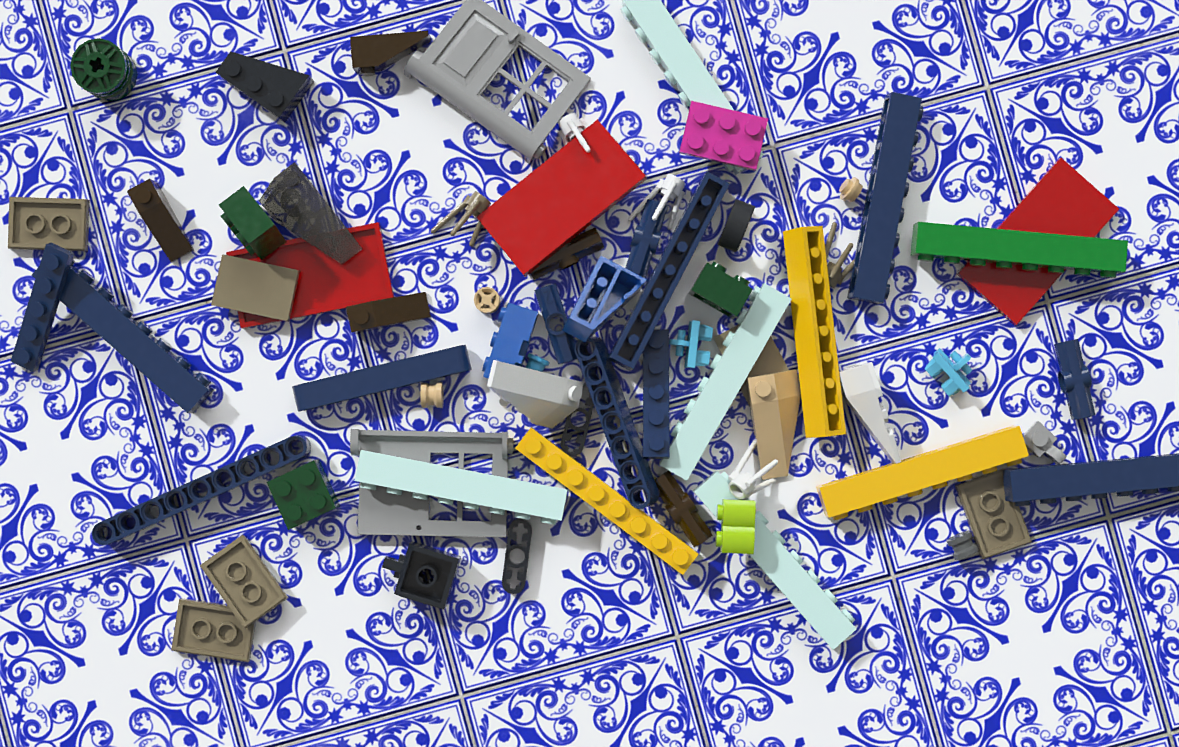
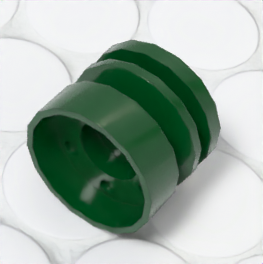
[70,38,138,101]

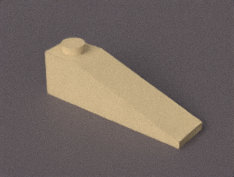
[746,369,801,480]

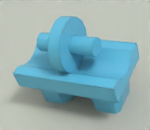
[669,320,713,368]
[925,348,972,397]

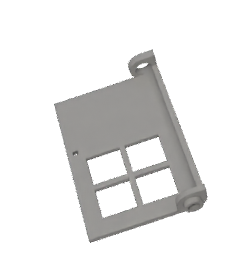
[404,0,591,164]
[350,429,514,538]

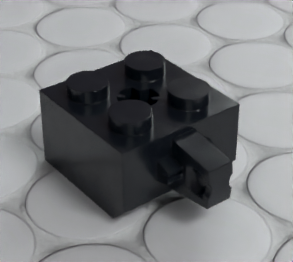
[382,541,461,610]

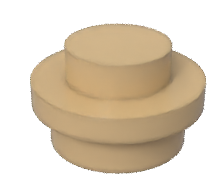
[839,177,863,202]

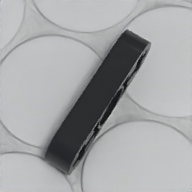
[561,382,594,456]
[502,518,532,594]

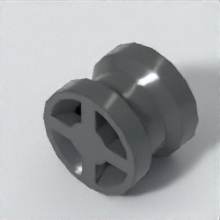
[946,530,979,560]

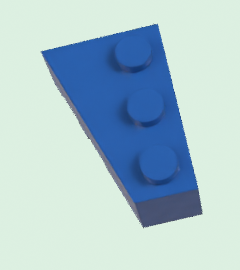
[562,256,647,342]
[482,303,539,379]

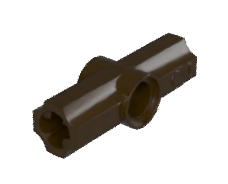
[530,228,604,280]
[655,470,713,548]

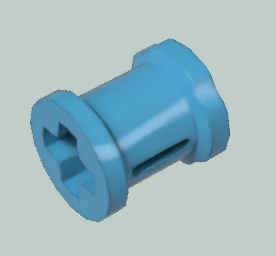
[525,353,550,372]

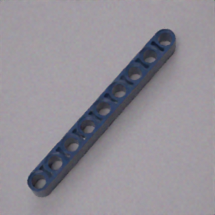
[92,435,311,545]

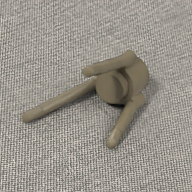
[431,191,491,247]
[825,222,854,289]

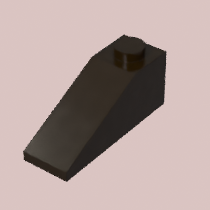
[350,30,431,76]
[127,178,194,262]
[346,292,431,334]

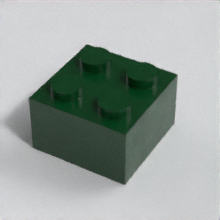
[219,186,287,260]
[688,262,753,319]
[266,459,340,530]

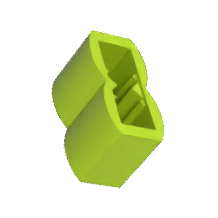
[716,499,756,554]

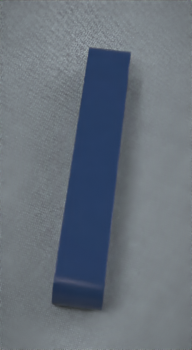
[575,336,659,509]
[292,344,472,412]

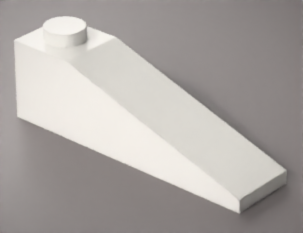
[487,360,584,428]
[839,362,901,464]

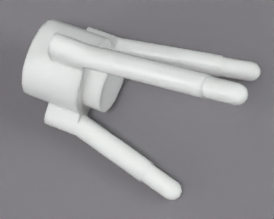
[558,112,591,153]
[628,174,686,230]
[728,442,778,500]

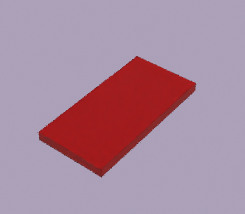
[476,119,647,277]
[957,158,1119,325]
[226,222,394,329]

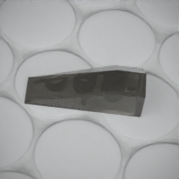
[259,162,362,265]

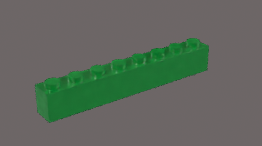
[911,222,1128,278]

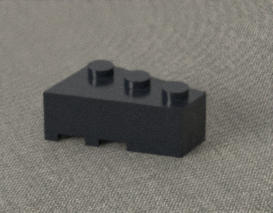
[215,51,315,123]

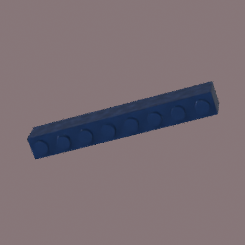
[847,92,923,304]
[607,172,730,371]
[31,260,214,413]
[1002,453,1179,506]

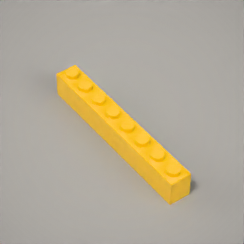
[783,226,846,438]
[816,425,1029,520]
[515,427,699,575]

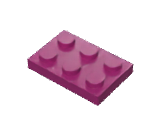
[679,101,768,171]

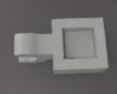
[1023,421,1067,464]

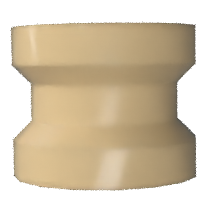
[474,287,501,314]
[420,382,444,408]

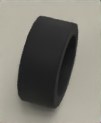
[718,199,755,252]

